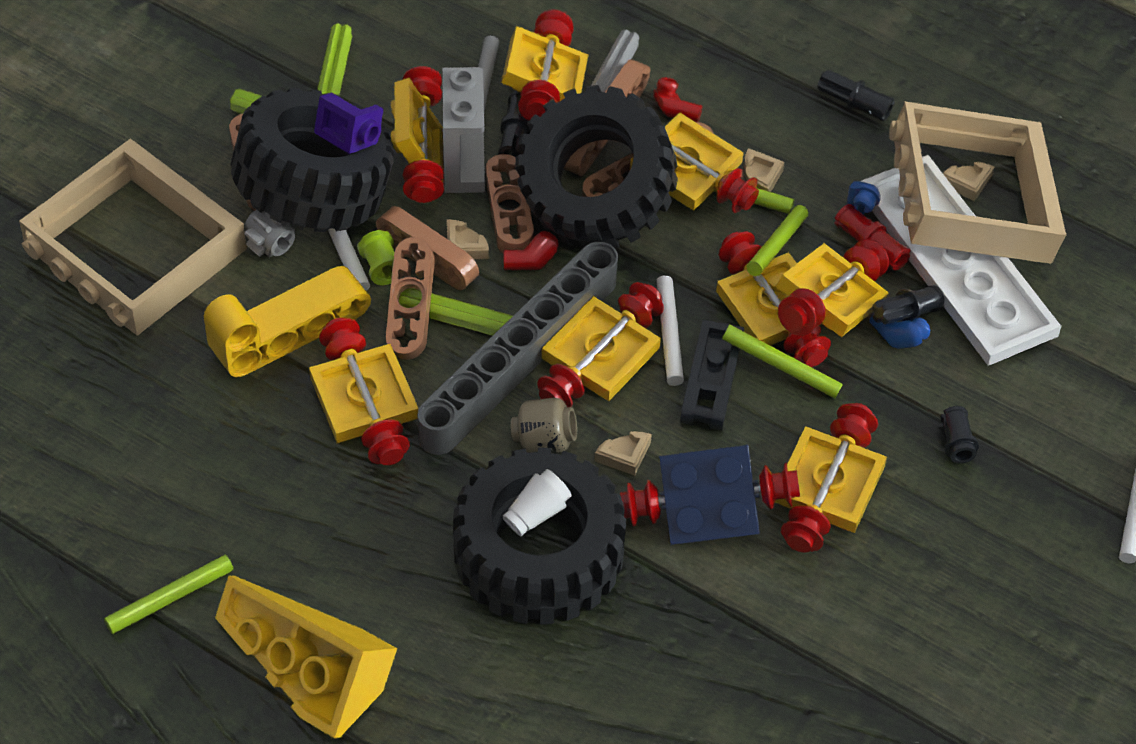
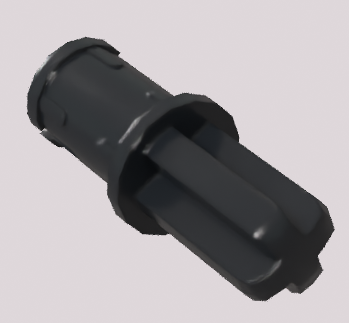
[817,70,895,121]
[872,285,944,325]

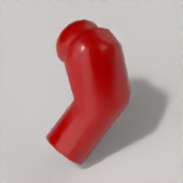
[654,77,703,122]
[504,231,559,270]

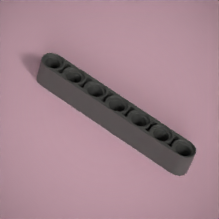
[418,242,618,455]

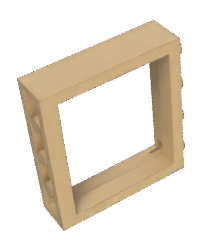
[889,102,1066,264]
[19,139,247,336]

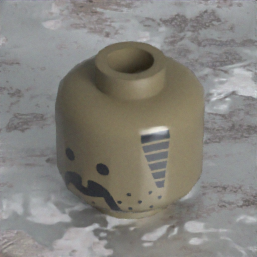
[511,398,577,454]

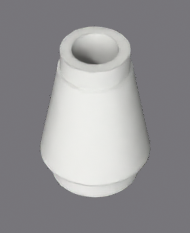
[503,469,571,536]

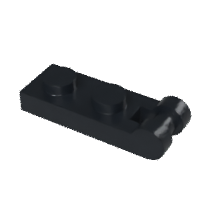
[680,320,744,431]

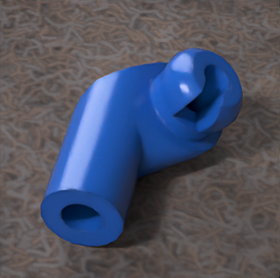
[846,181,881,215]
[869,315,930,349]

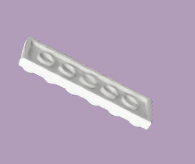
[861,155,1061,366]

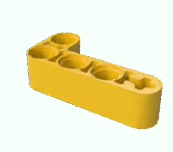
[204,266,371,377]

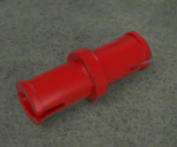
[834,204,911,270]

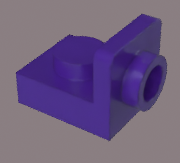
[314,92,383,154]

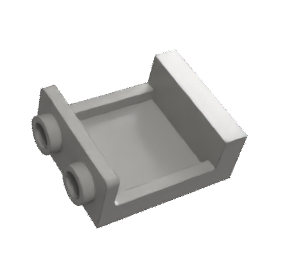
[443,67,485,193]

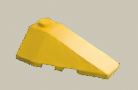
[215,576,397,738]

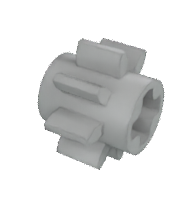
[244,210,295,258]

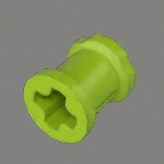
[357,230,394,285]

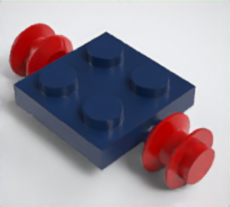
[620,445,800,545]

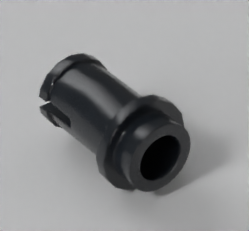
[940,406,979,463]

